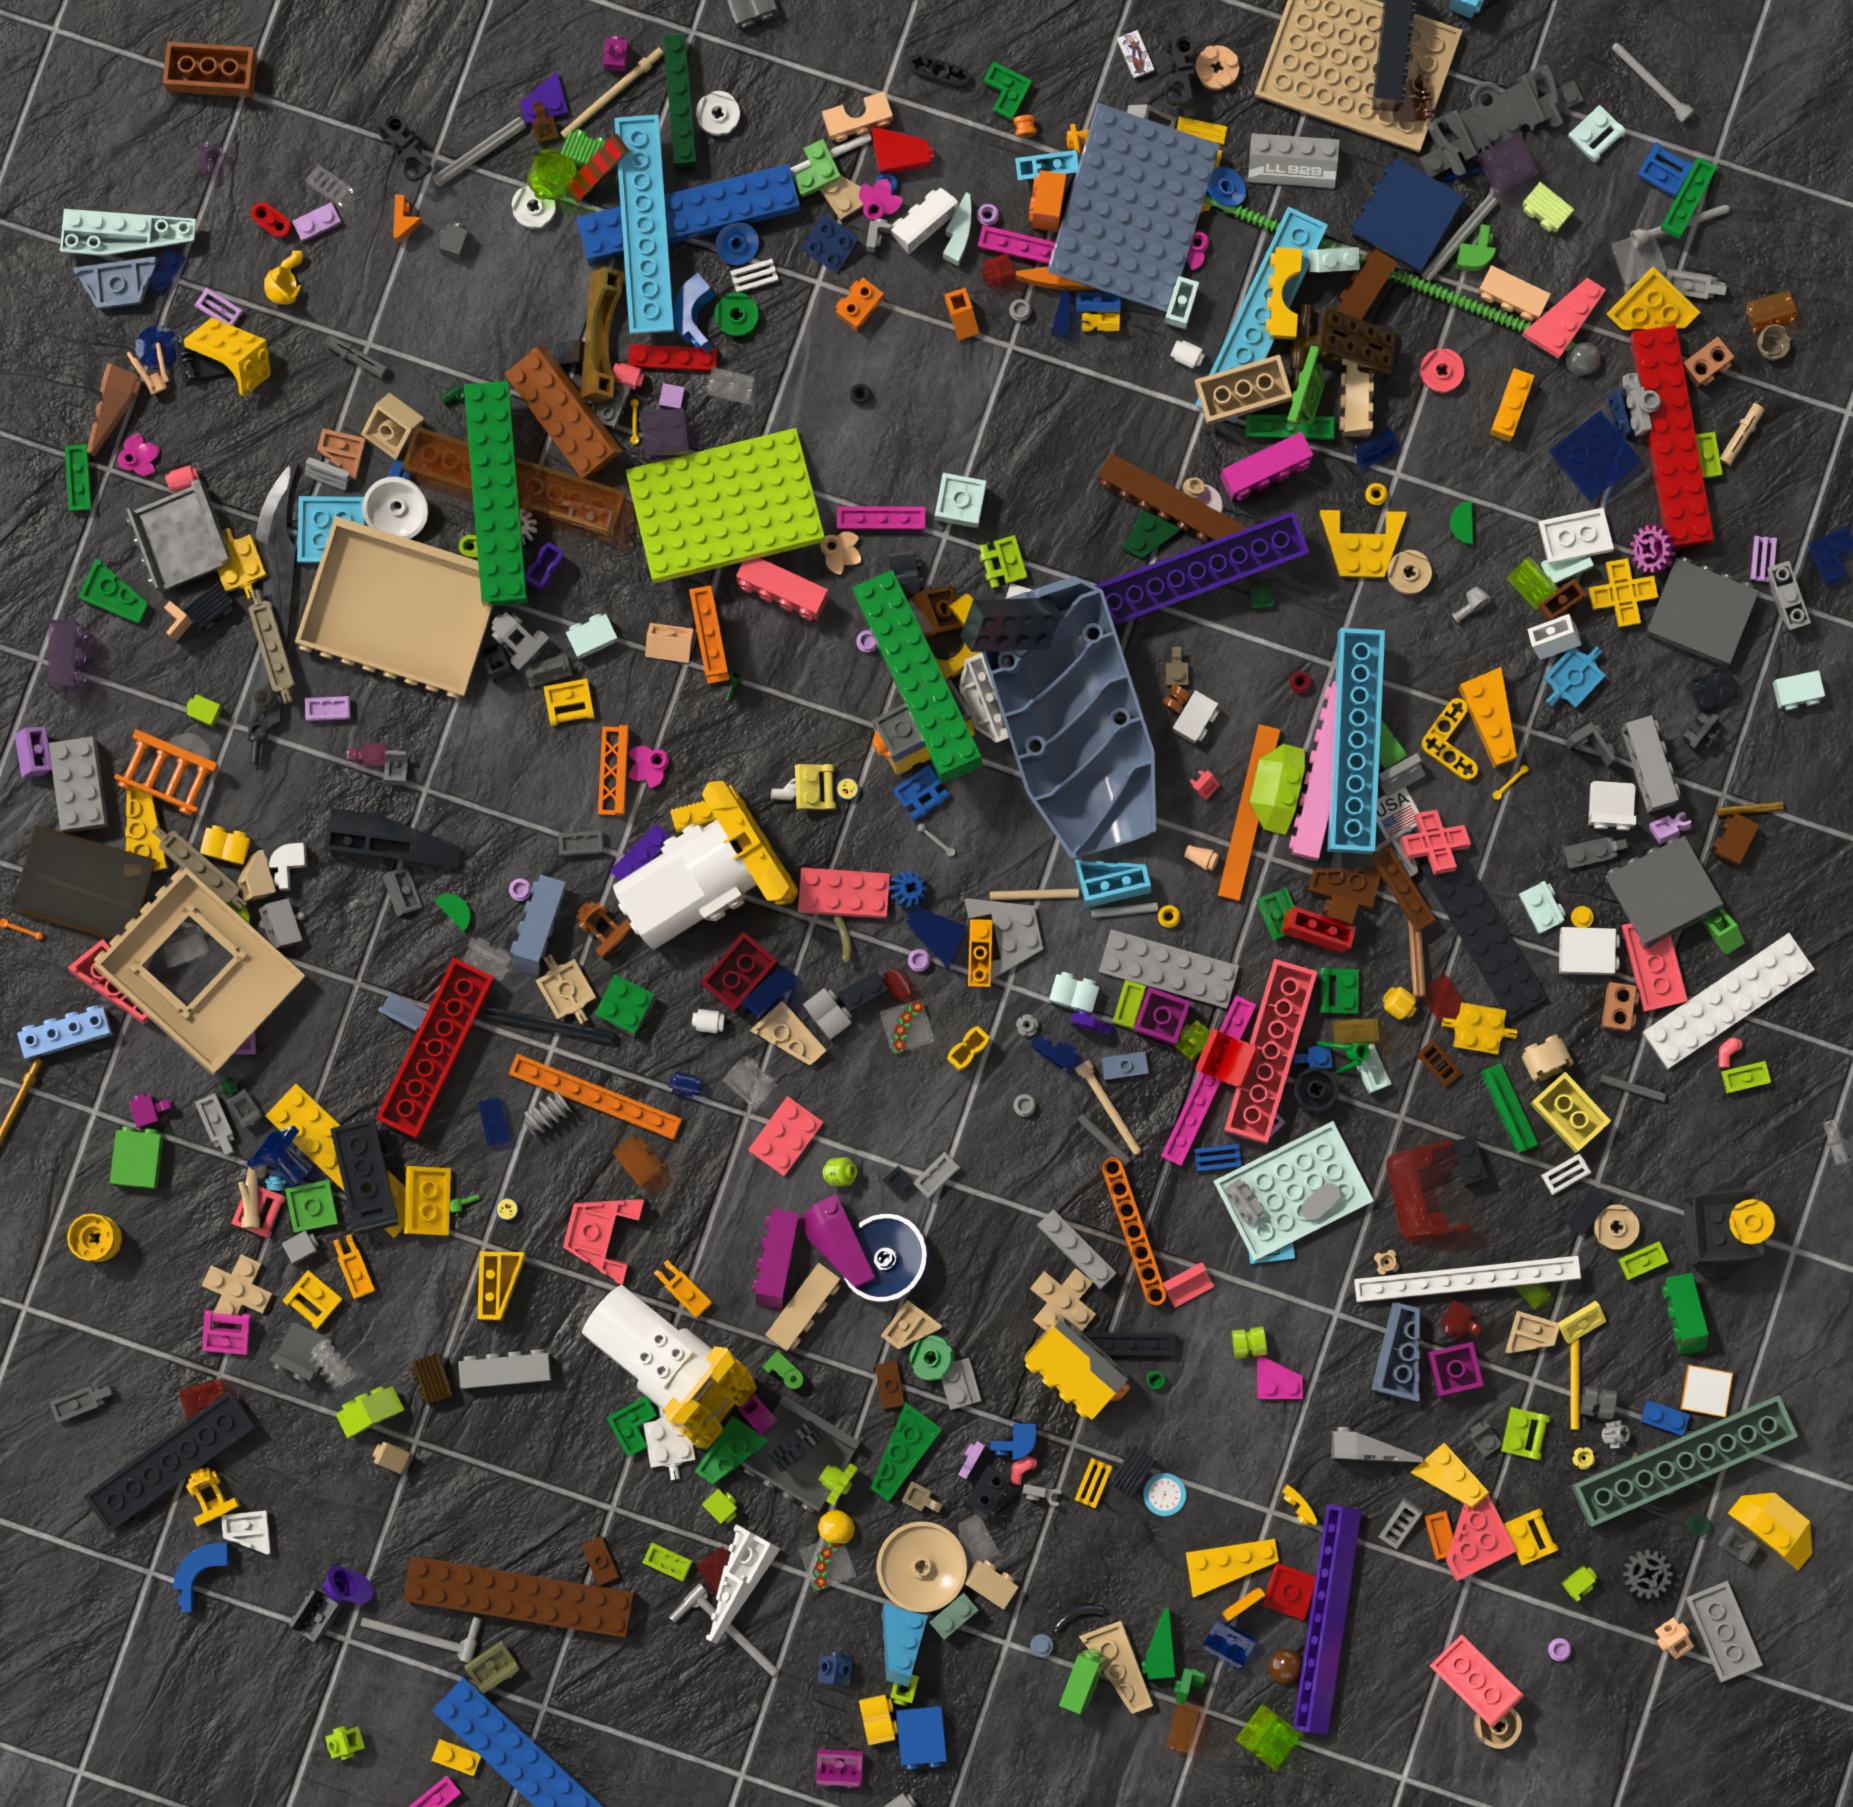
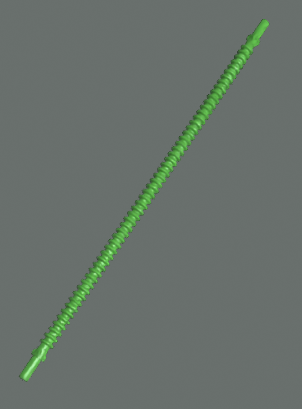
[1203,194,1577,351]

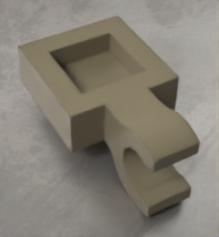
[1165,647,1188,686]
[902,1482,943,1513]

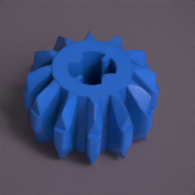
[889,870,927,908]

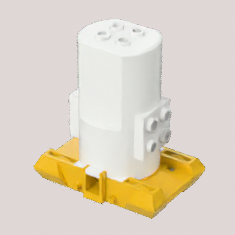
[613,781,799,950]
[582,1285,757,1449]

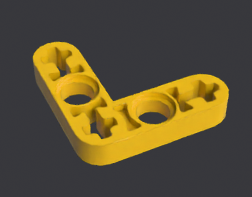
[1421,698,1478,780]

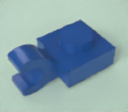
[1292,1046,1332,1069]

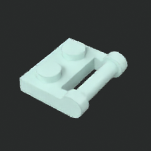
[1568,105,1627,163]

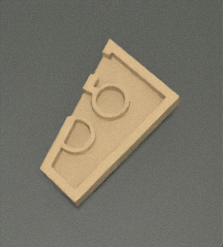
[750,1001,828,1065]

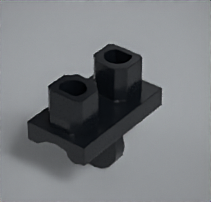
[1683,712,1722,755]

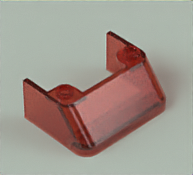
[1386,1140,1471,1241]

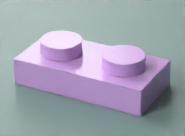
[292,202,341,242]

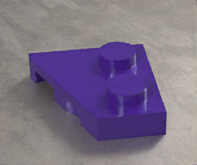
[520,72,568,125]

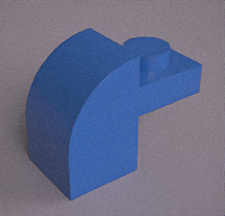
[990,1423,1036,1460]

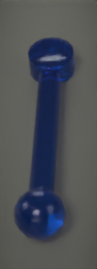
[1443,165,1487,183]

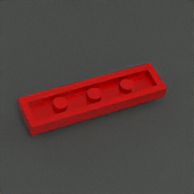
[628,344,717,372]

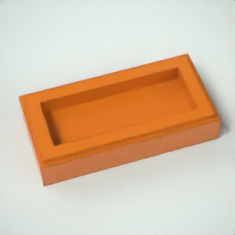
[1424,1511,1453,1560]

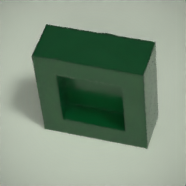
[1249,584,1274,610]

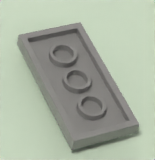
[1685,1581,1762,1682]

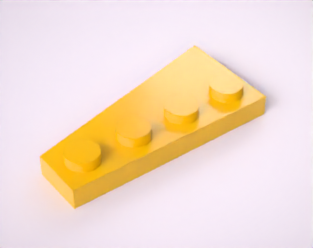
[124,783,168,878]
[1186,1539,1278,1597]

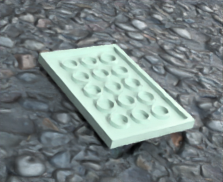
[1213,1121,1374,1261]

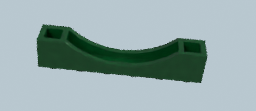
[663,34,697,170]

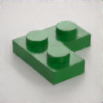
[983,61,1032,121]
[607,1396,657,1457]

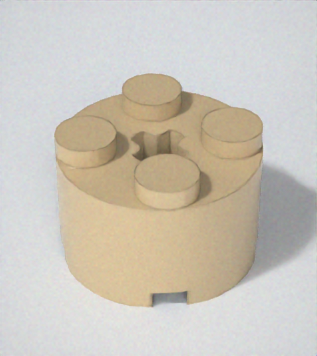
[1522,1034,1574,1082]
[1474,1708,1522,1749]

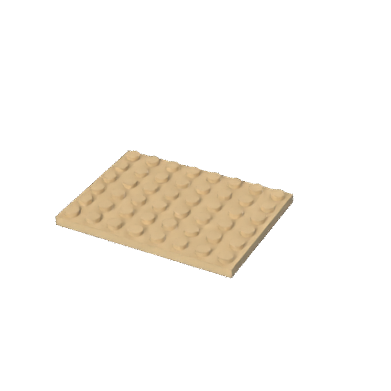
[1254,0,1462,153]

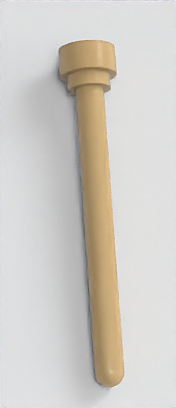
[1075,1059,1141,1155]

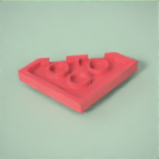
[1446,1495,1516,1581]

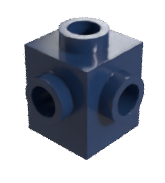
[818,1651,853,1686]

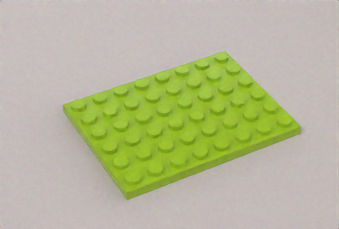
[626,428,825,584]

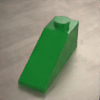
[1142,1608,1175,1679]

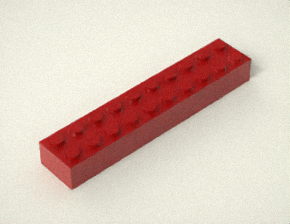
[1629,325,1714,550]

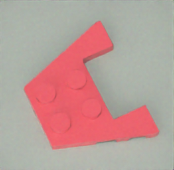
[563,1199,645,1285]

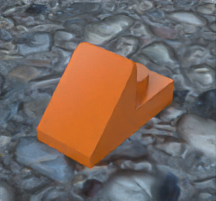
[393,195,422,243]

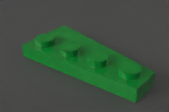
[870,1402,942,1502]

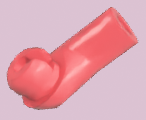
[1719,1038,1742,1068]
[1010,1456,1037,1485]

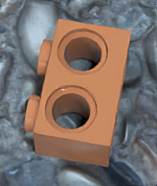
[1683,337,1734,387]
[1601,982,1639,1032]

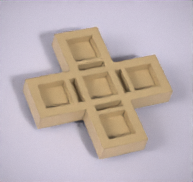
[202,1254,273,1325]
[1030,1268,1096,1331]

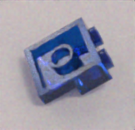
[1030,1036,1081,1072]

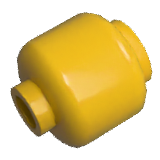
[1383,987,1417,1020]

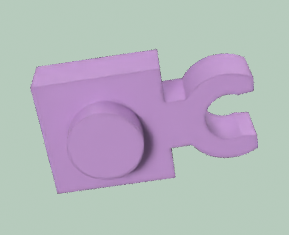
[1649,812,1691,844]
[958,1441,985,1479]

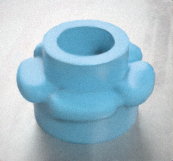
[265,1174,287,1191]

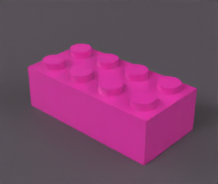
[1220,431,1313,502]

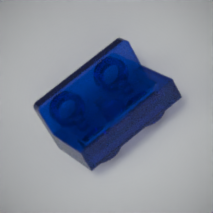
[1202,1618,1257,1669]

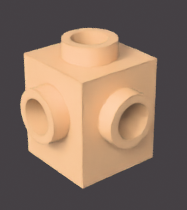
[1655,1618,1694,1659]

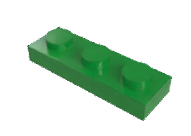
[65,444,92,512]

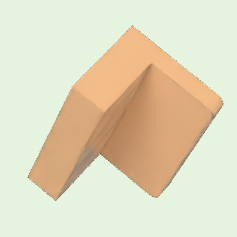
[164,601,193,642]
[645,623,694,663]

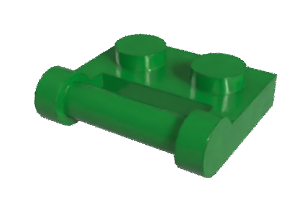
[1318,968,1359,1014]

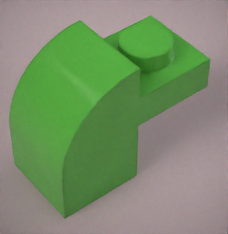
[1456,224,1496,272]

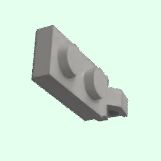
[1666,269,1727,299]
[1622,373,1652,436]
[195,1093,235,1156]

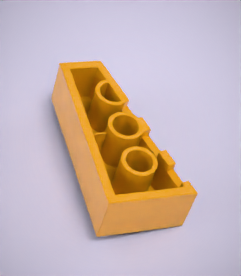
[1458,667,1517,768]

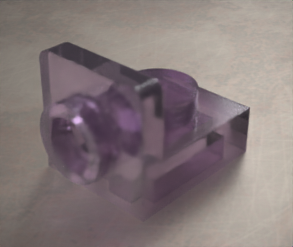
[198,143,222,177]

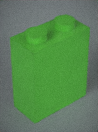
[110,1127,163,1189]
[1059,1648,1107,1714]

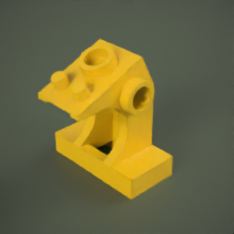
[186,1467,240,1526]

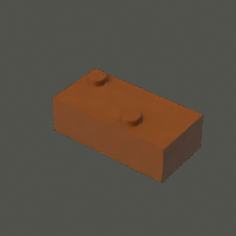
[163,42,258,98]

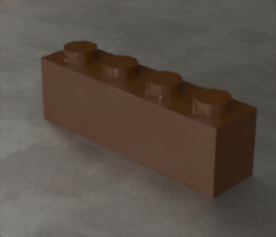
[1332,249,1398,320]

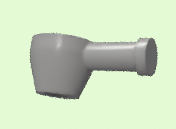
[1452,587,1491,623]

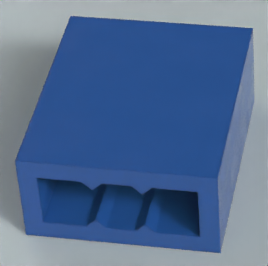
[896,1706,947,1769]

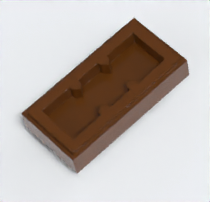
[875,1361,904,1409]
[581,1536,619,1586]

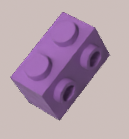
[15,727,52,777]

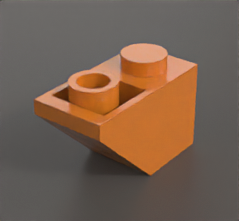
[944,288,979,341]

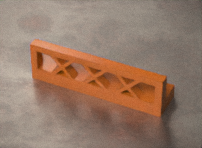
[598,725,629,816]

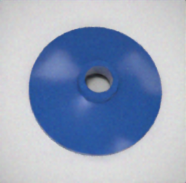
[1207,167,1246,207]
[716,222,759,265]

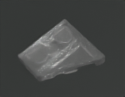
[959,1514,999,1570]

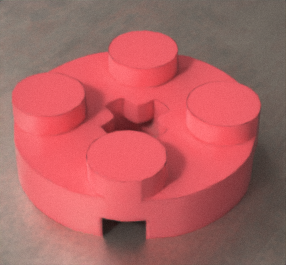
[1420,349,1464,394]

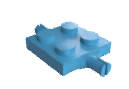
[1543,646,1606,708]

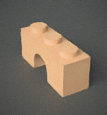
[822,92,893,142]

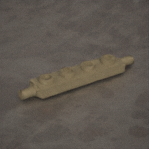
[248,589,295,704]
[152,826,247,910]

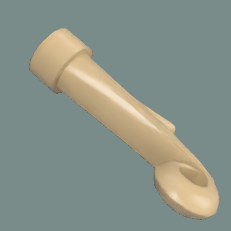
[238,1159,268,1229]

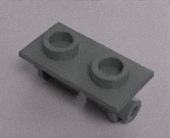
[524,654,572,687]

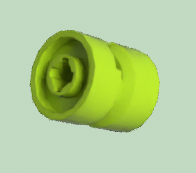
[1232,1326,1267,1360]

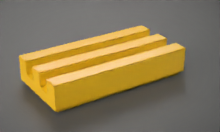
[1074,1458,1112,1508]

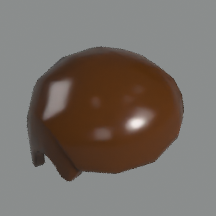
[1268,1648,1303,1685]

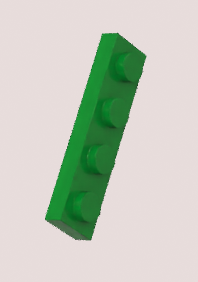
[1660,157,1717,239]
[1245,414,1334,440]

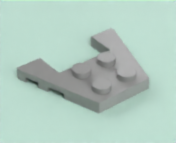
[964,898,1043,980]

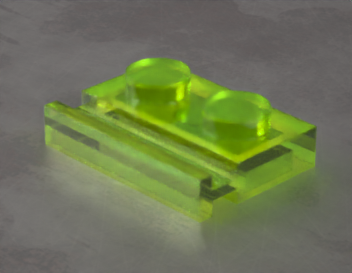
[1506,557,1559,610]

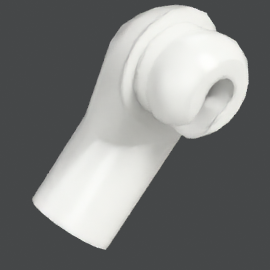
[771,778,796,800]

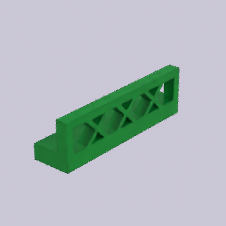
[1480,1063,1538,1154]

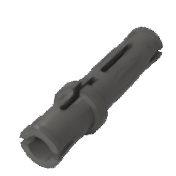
[324,334,388,379]

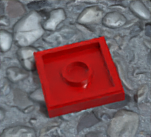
[1261,1563,1316,1621]

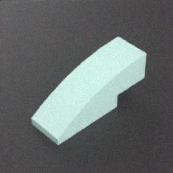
[943,192,971,266]

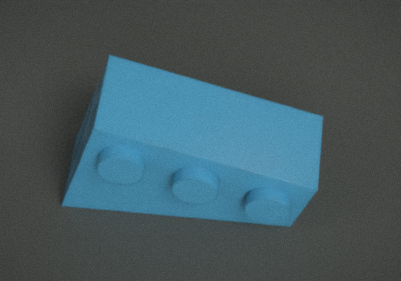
[881,1604,928,1687]

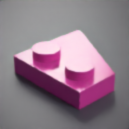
[1257,1356,1303,1399]

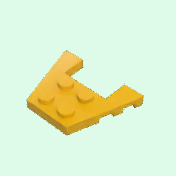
[1320,510,1406,578]

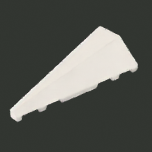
[706,1524,780,1644]

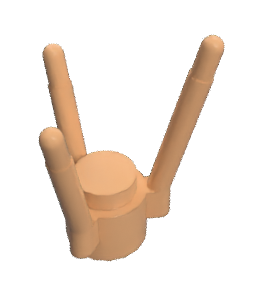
[127,343,169,395]

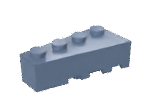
[510,875,566,977]
[1371,1303,1420,1402]

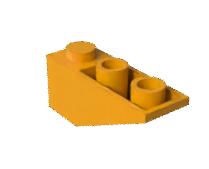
[968,919,992,987]

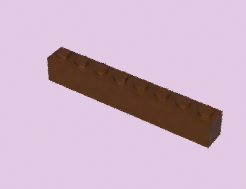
[1098,453,1248,543]

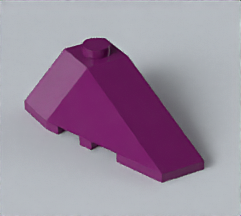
[799,1194,875,1288]

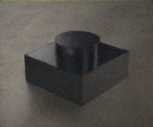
[882,1165,914,1197]

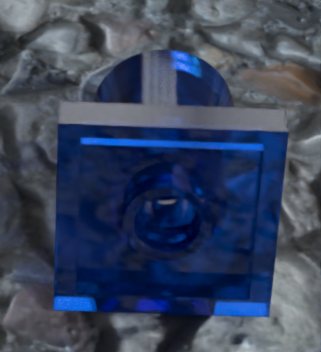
[247,1125,312,1187]

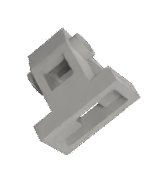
[491,612,549,670]

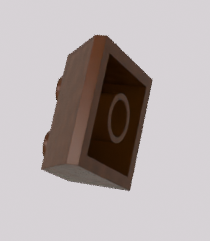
[907,585,963,640]

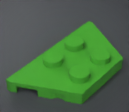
[1287,346,1324,424]

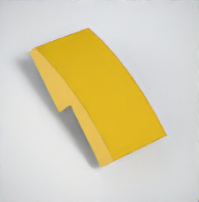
[1282,1485,1317,1526]

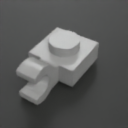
[1022,1484,1062,1506]

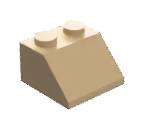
[361,393,424,460]

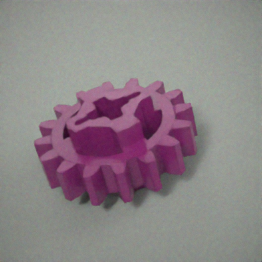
[1630,525,1676,573]

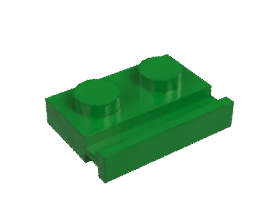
[1256,888,1294,941]

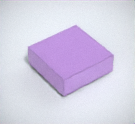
[659,383,685,410]

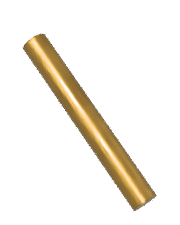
[1716,801,1784,817]

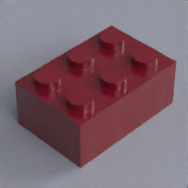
[700,932,778,1013]

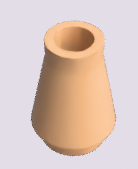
[1184,845,1219,871]

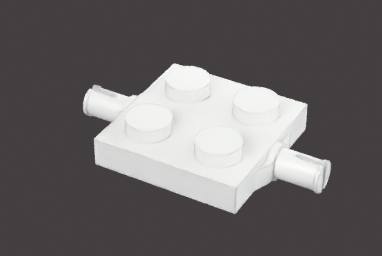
[643,1406,695,1480]

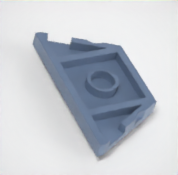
[73,257,158,310]

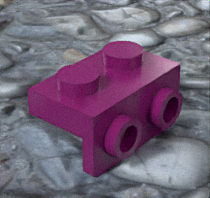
[816,1749,863,1788]

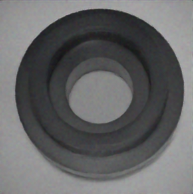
[849,384,871,406]

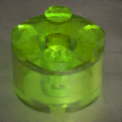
[527,149,576,200]

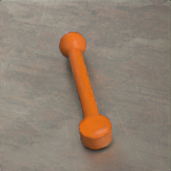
[0,919,44,940]

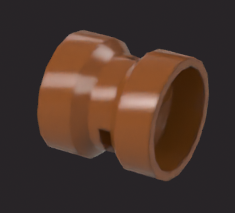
[1161,684,1191,715]

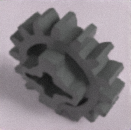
[1622,1549,1673,1599]

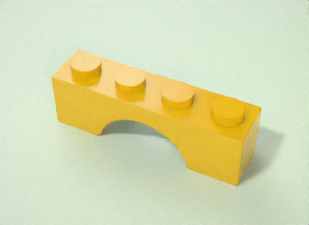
[1265,247,1302,340]

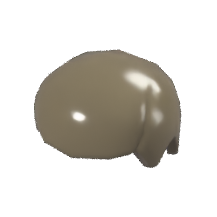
[1757,324,1791,361]

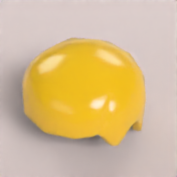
[818,1510,855,1544]

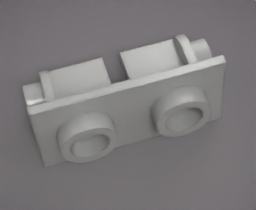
[1224,1178,1265,1226]

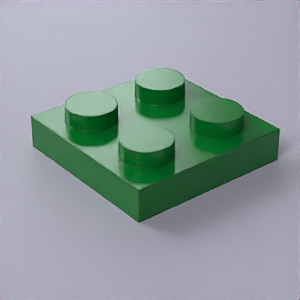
[595,974,655,1034]

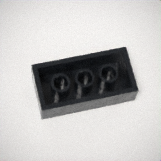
[960,597,1061,652]

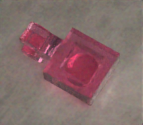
[347,743,386,766]

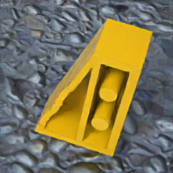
[478,1252,526,1320]

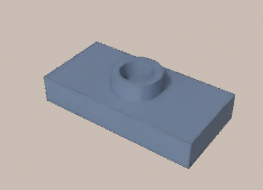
[1101,1051,1149,1080]

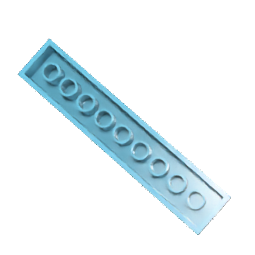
[1328,628,1385,854]

